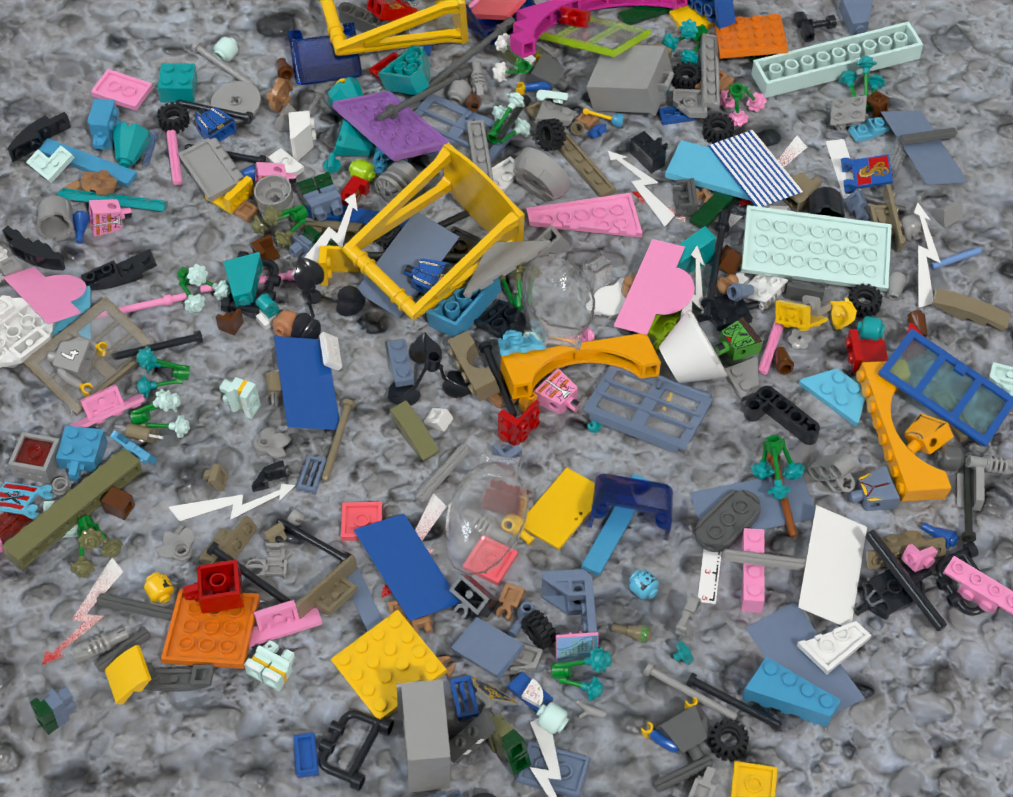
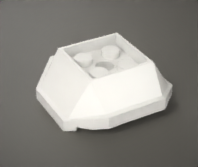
[0,295,56,368]

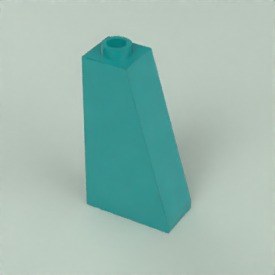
[677,226,716,274]

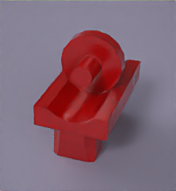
[559,6,591,28]

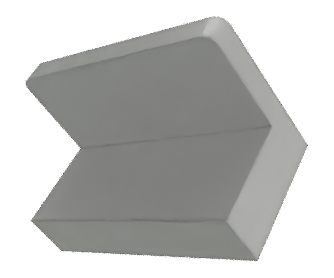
[956,466,985,511]

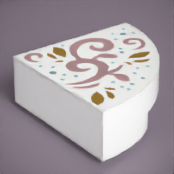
[522,679,543,708]

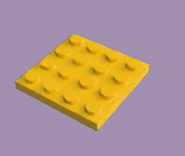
[330,610,448,720]

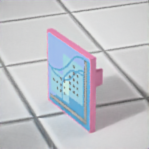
[556,631,598,662]

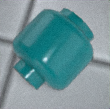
[857,316,886,341]

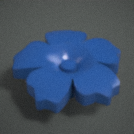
[588,123,607,139]

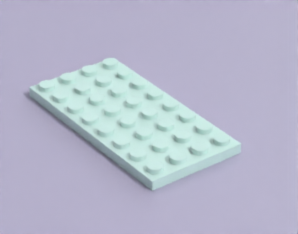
[741,205,892,292]

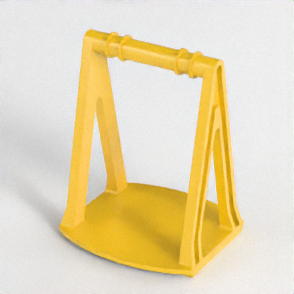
[318,0,469,56]
[342,142,525,321]

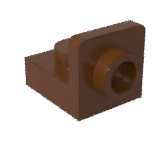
[867,91,890,118]

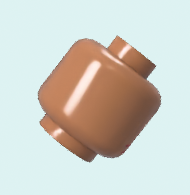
[272,310,298,337]

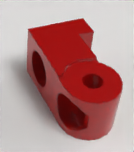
[340,175,370,206]

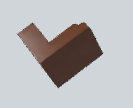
[251,235,280,261]
[719,244,742,274]
[216,308,244,336]
[101,487,135,521]

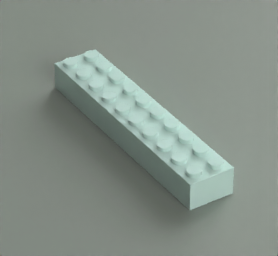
[752,22,923,98]

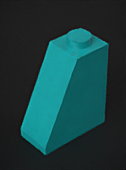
[223,252,263,307]

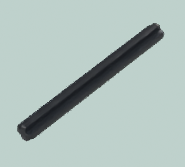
[865,530,947,632]

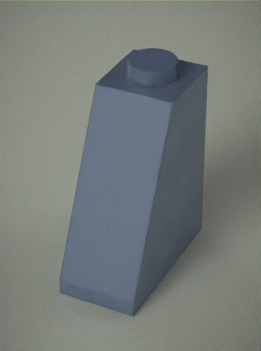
[839,0,873,36]

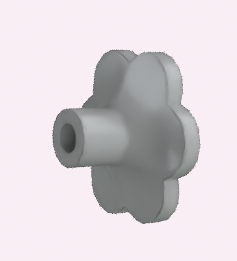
[788,328,812,350]

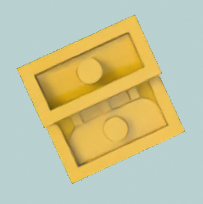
[105,645,151,704]

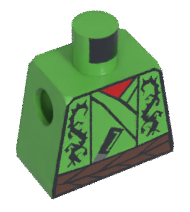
[714,316,763,360]

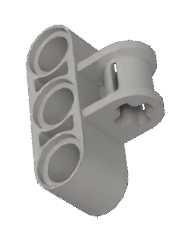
[808,453,856,493]

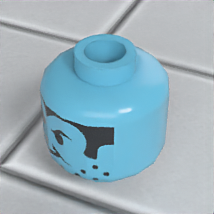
[629,569,659,600]

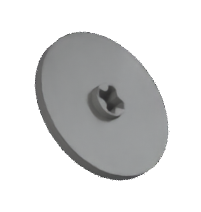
[210,81,261,123]

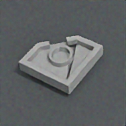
[673,89,707,118]

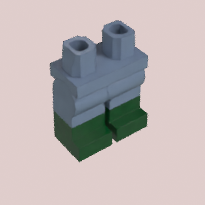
[297,172,343,222]

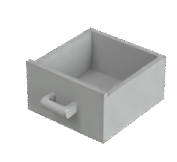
[586,45,674,116]
[397,679,450,793]

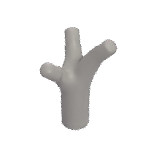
[576,700,607,719]

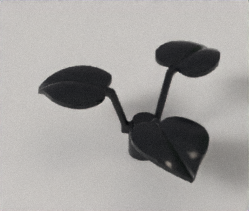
[292,257,366,339]
[387,332,471,406]

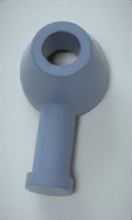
[508,602,536,638]

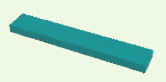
[57,188,168,211]

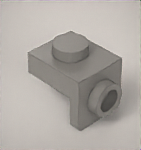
[802,295,831,316]

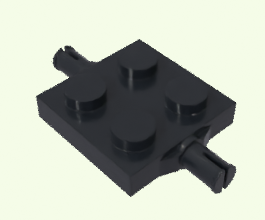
[697,295,759,331]

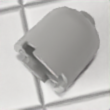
[37,195,74,241]

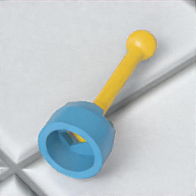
[583,108,624,128]

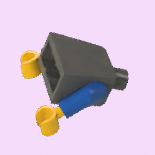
[515,52,568,95]
[641,697,708,761]

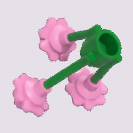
[720,83,767,127]

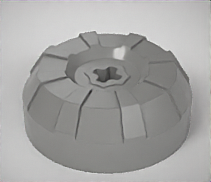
[513,147,571,202]

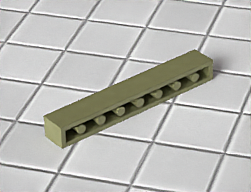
[2,448,142,571]

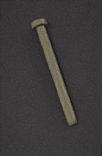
[321,399,355,482]

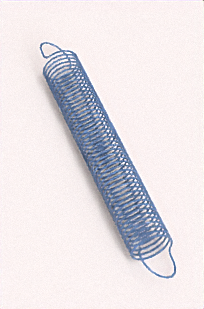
[143,129,158,168]

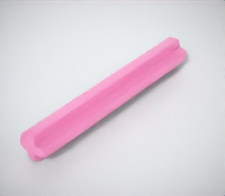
[166,130,183,185]
[758,321,783,375]

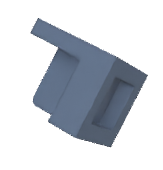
[492,443,522,471]

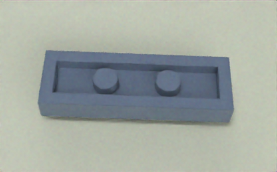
[387,339,414,387]

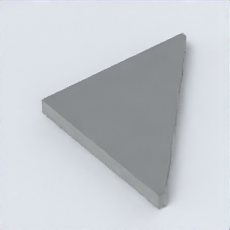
[463,240,553,298]

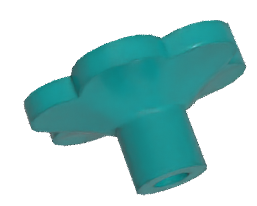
[673,640,694,665]

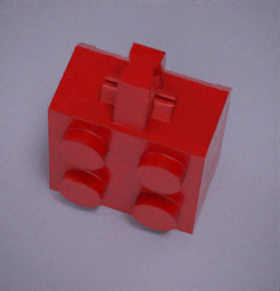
[183,560,244,614]

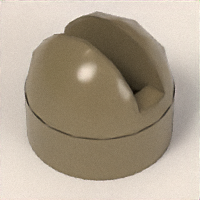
[571,120,585,135]

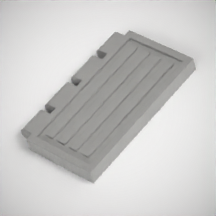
[178,138,245,202]

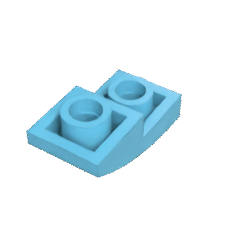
[848,117,889,143]

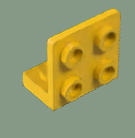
[205,176,254,215]
[318,245,359,286]
[775,300,828,331]

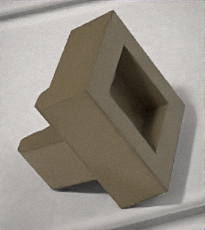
[203,464,229,491]
[260,522,287,543]

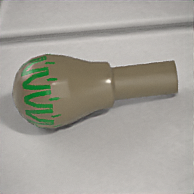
[612,624,652,643]

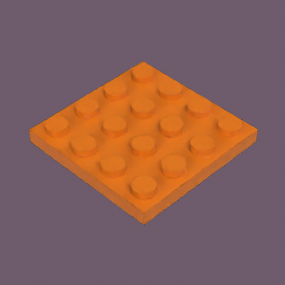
[714,14,788,59]
[161,589,261,669]

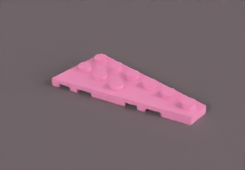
[526,193,643,238]

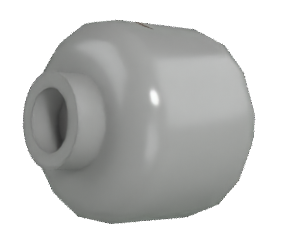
[447,80,472,105]
[901,215,924,242]

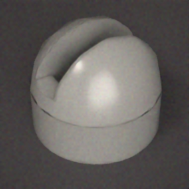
[287,508,305,526]

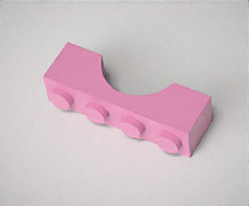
[741,528,764,613]

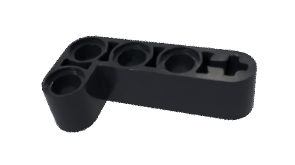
[744,386,820,445]

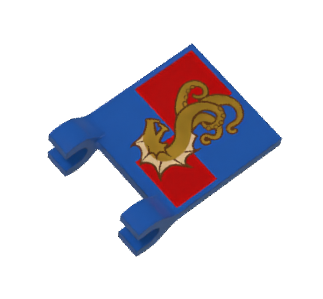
[841,154,893,194]

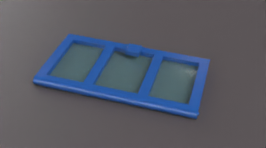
[878,328,1013,447]

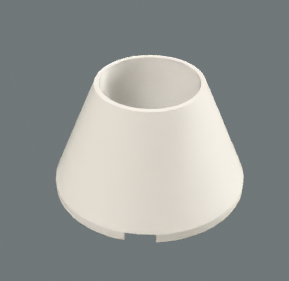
[659,310,728,383]

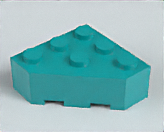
[378,45,431,95]

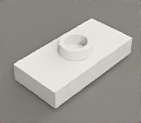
[268,148,305,176]
[319,332,342,371]

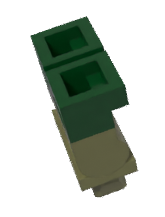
[487,712,531,776]

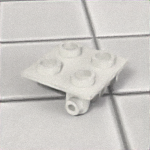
[746,275,788,310]

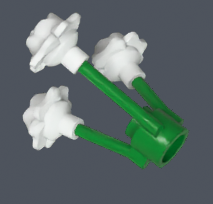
[492,33,537,82]

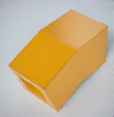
[518,392,538,412]

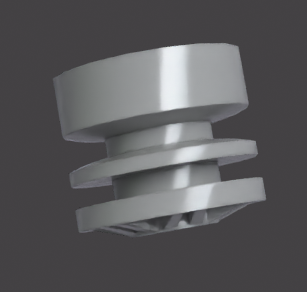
[375,160,419,204]
[254,175,296,223]

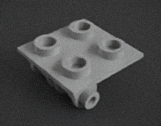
[830,95,867,132]

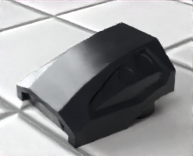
[474,299,528,340]

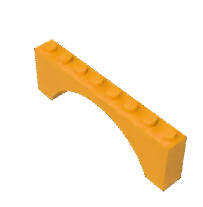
[500,333,661,399]
[856,360,952,502]

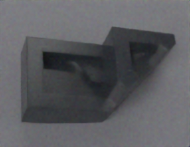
[252,460,287,492]

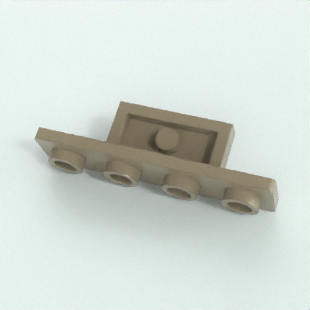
[868,184,906,252]
[199,515,257,565]
[866,530,946,570]
[296,555,358,619]

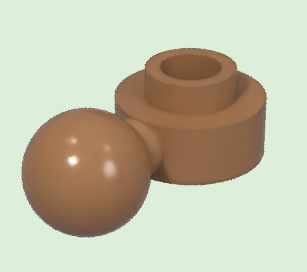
[716,274,739,295]

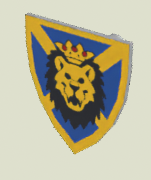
[472,677,518,714]

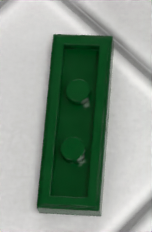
[617,5,669,25]
[689,192,735,229]

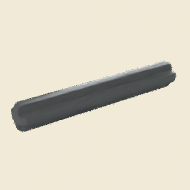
[898,128,958,145]
[97,593,174,621]

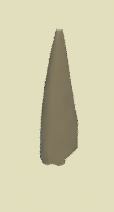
[291,220,365,243]

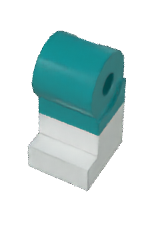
[256,293,280,330]

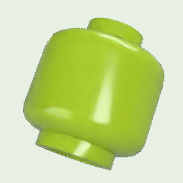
[349,158,376,182]

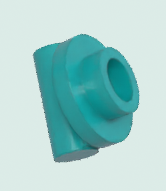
[323,153,341,173]

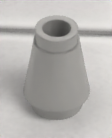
[888,272,906,301]

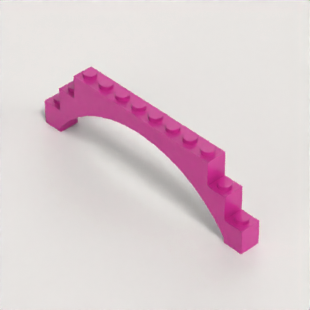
[510,0,687,58]

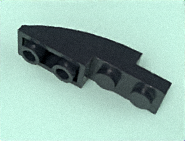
[7,111,71,162]
[2,226,66,271]
[81,249,157,291]

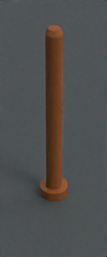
[766,453,797,538]

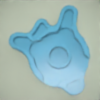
[498,330,546,356]

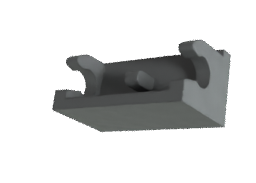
[673,178,698,217]
[785,276,826,302]

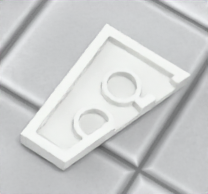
[797,621,871,675]

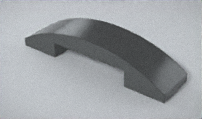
[144,665,215,692]

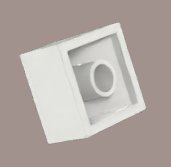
[288,111,316,161]

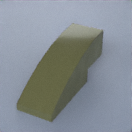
[390,401,439,462]

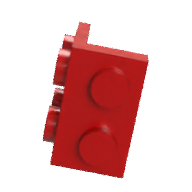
[845,329,888,373]
[498,400,541,447]

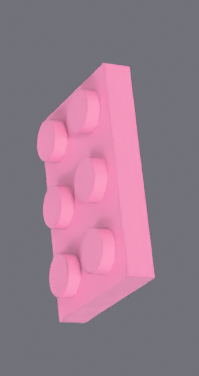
[91,69,153,111]

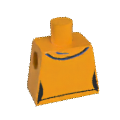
[905,413,954,454]

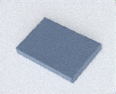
[451,617,525,679]
[516,741,591,797]

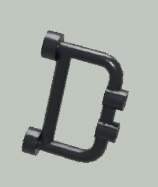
[221,250,281,313]
[935,541,986,616]
[318,710,394,791]

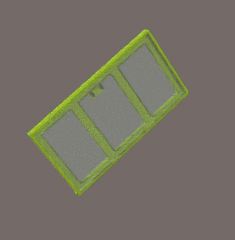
[539,16,651,57]

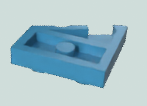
[109,430,158,465]

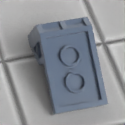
[542,569,597,633]

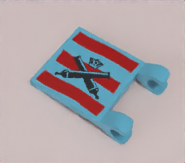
[0,482,54,519]

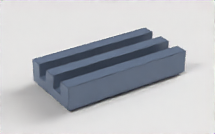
[296,455,327,495]

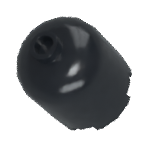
[808,186,845,218]

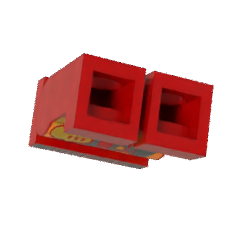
[366,0,418,21]

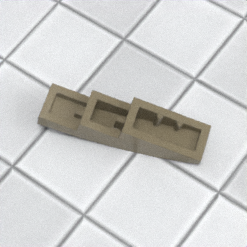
[932,288,1011,331]

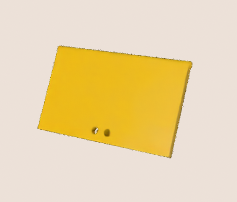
[521,467,608,550]

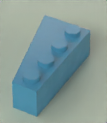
[426,277,502,337]
[742,657,841,727]

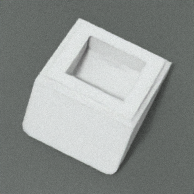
[424,408,453,432]

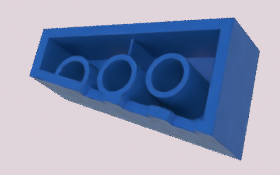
[687,0,736,29]

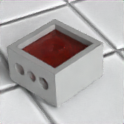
[8,432,60,484]

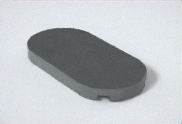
[695,490,761,552]

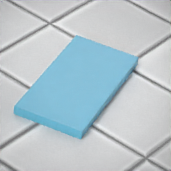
[665,140,751,201]

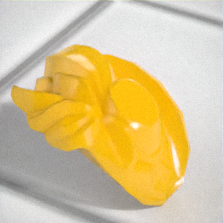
[830,297,857,330]

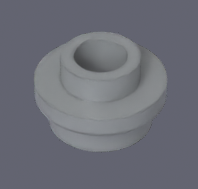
[51,477,72,496]

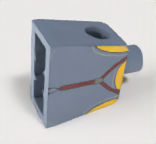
[848,467,900,511]

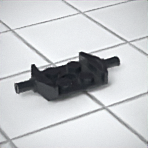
[853,563,932,620]

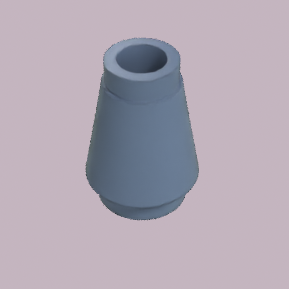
[727,283,755,301]

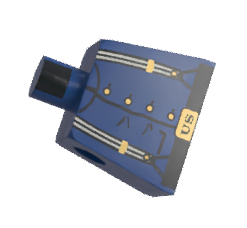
[195,107,237,142]
[404,258,450,294]

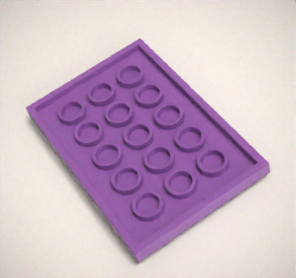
[332,91,451,161]

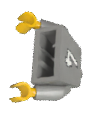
[47,336,108,397]

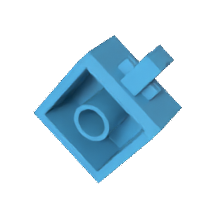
[87,98,122,150]
[56,425,108,481]

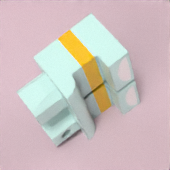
[220,377,261,419]
[244,640,295,692]

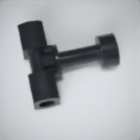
[794,11,837,42]

